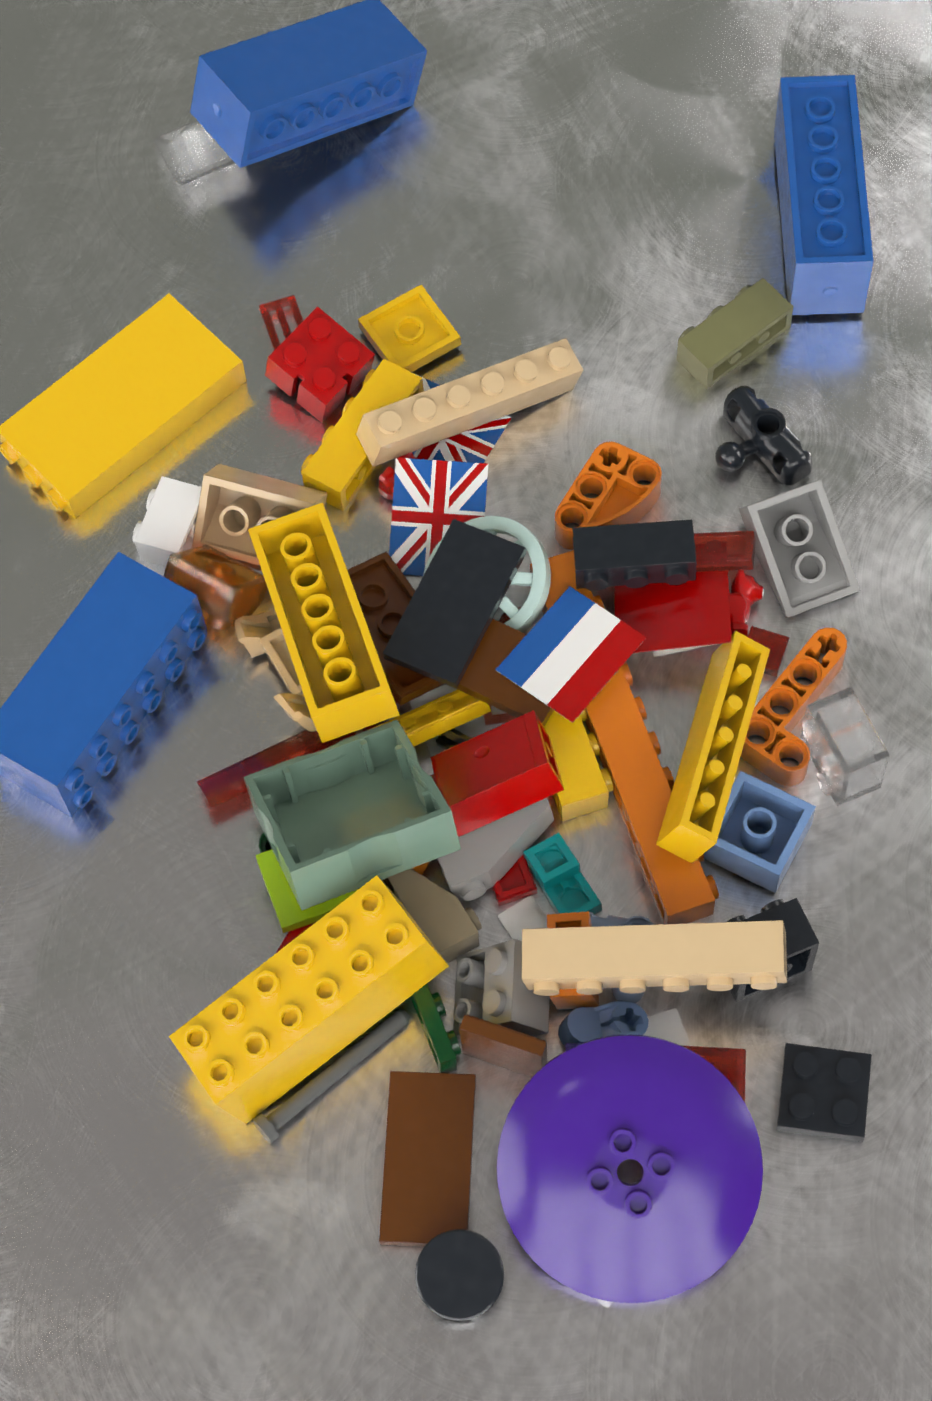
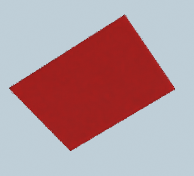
[614,543,731,653]

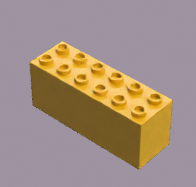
[169,875,449,1124]

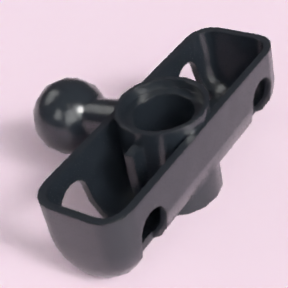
[715,385,813,486]

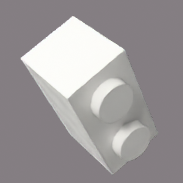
[132,476,202,571]

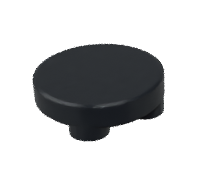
[415,1229,504,1321]

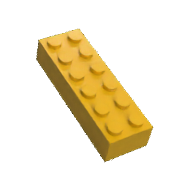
[248,502,400,743]

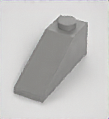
[437,798,554,901]

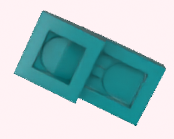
[523,833,602,915]

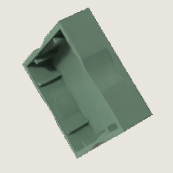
[244,720,461,910]

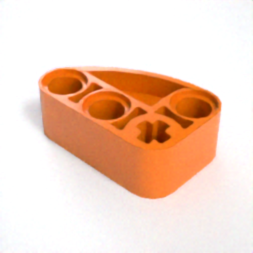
[555,441,662,550]

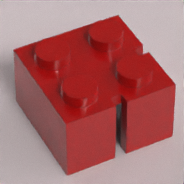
[265,306,375,423]

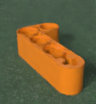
[741,627,847,787]

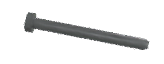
[252,1009,410,1144]

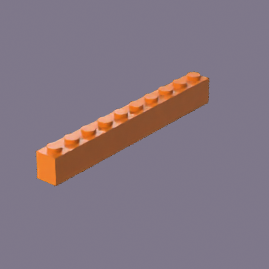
[530,550,719,924]

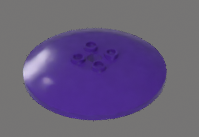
[497,1034,763,1303]

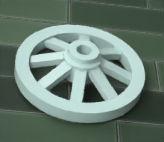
[423,516,551,633]

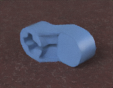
[558,1001,649,1046]

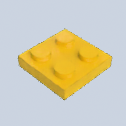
[358,284,461,372]

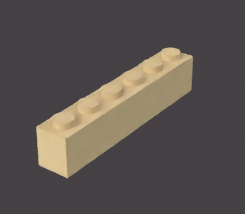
[356,338,583,467]
[522,920,787,996]

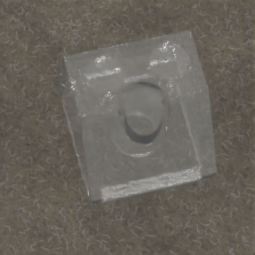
[153,121,239,188]

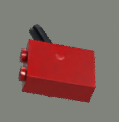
[430,710,564,837]

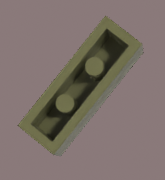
[677,278,794,390]

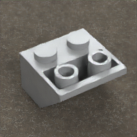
[453,939,550,1039]

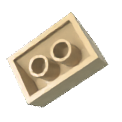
[192,464,328,566]

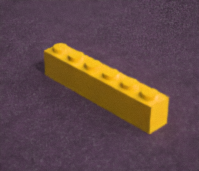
[656,631,770,863]

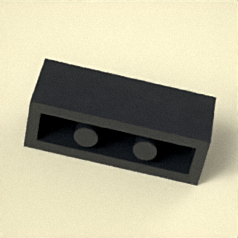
[572,519,697,591]

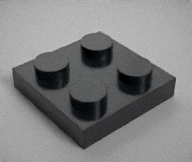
[776,1043,872,1142]

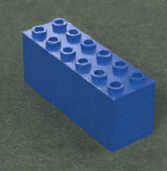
[190,0,427,168]
[774,75,874,315]
[0,552,208,817]

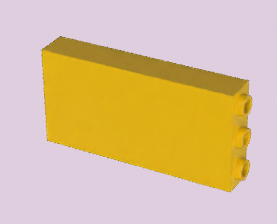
[0,293,247,519]

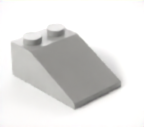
[739,479,861,618]

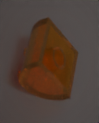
[164,545,268,630]

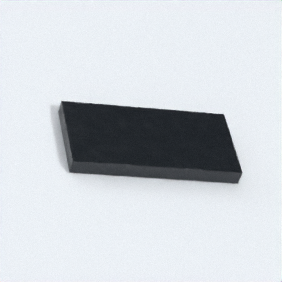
[383,519,526,689]

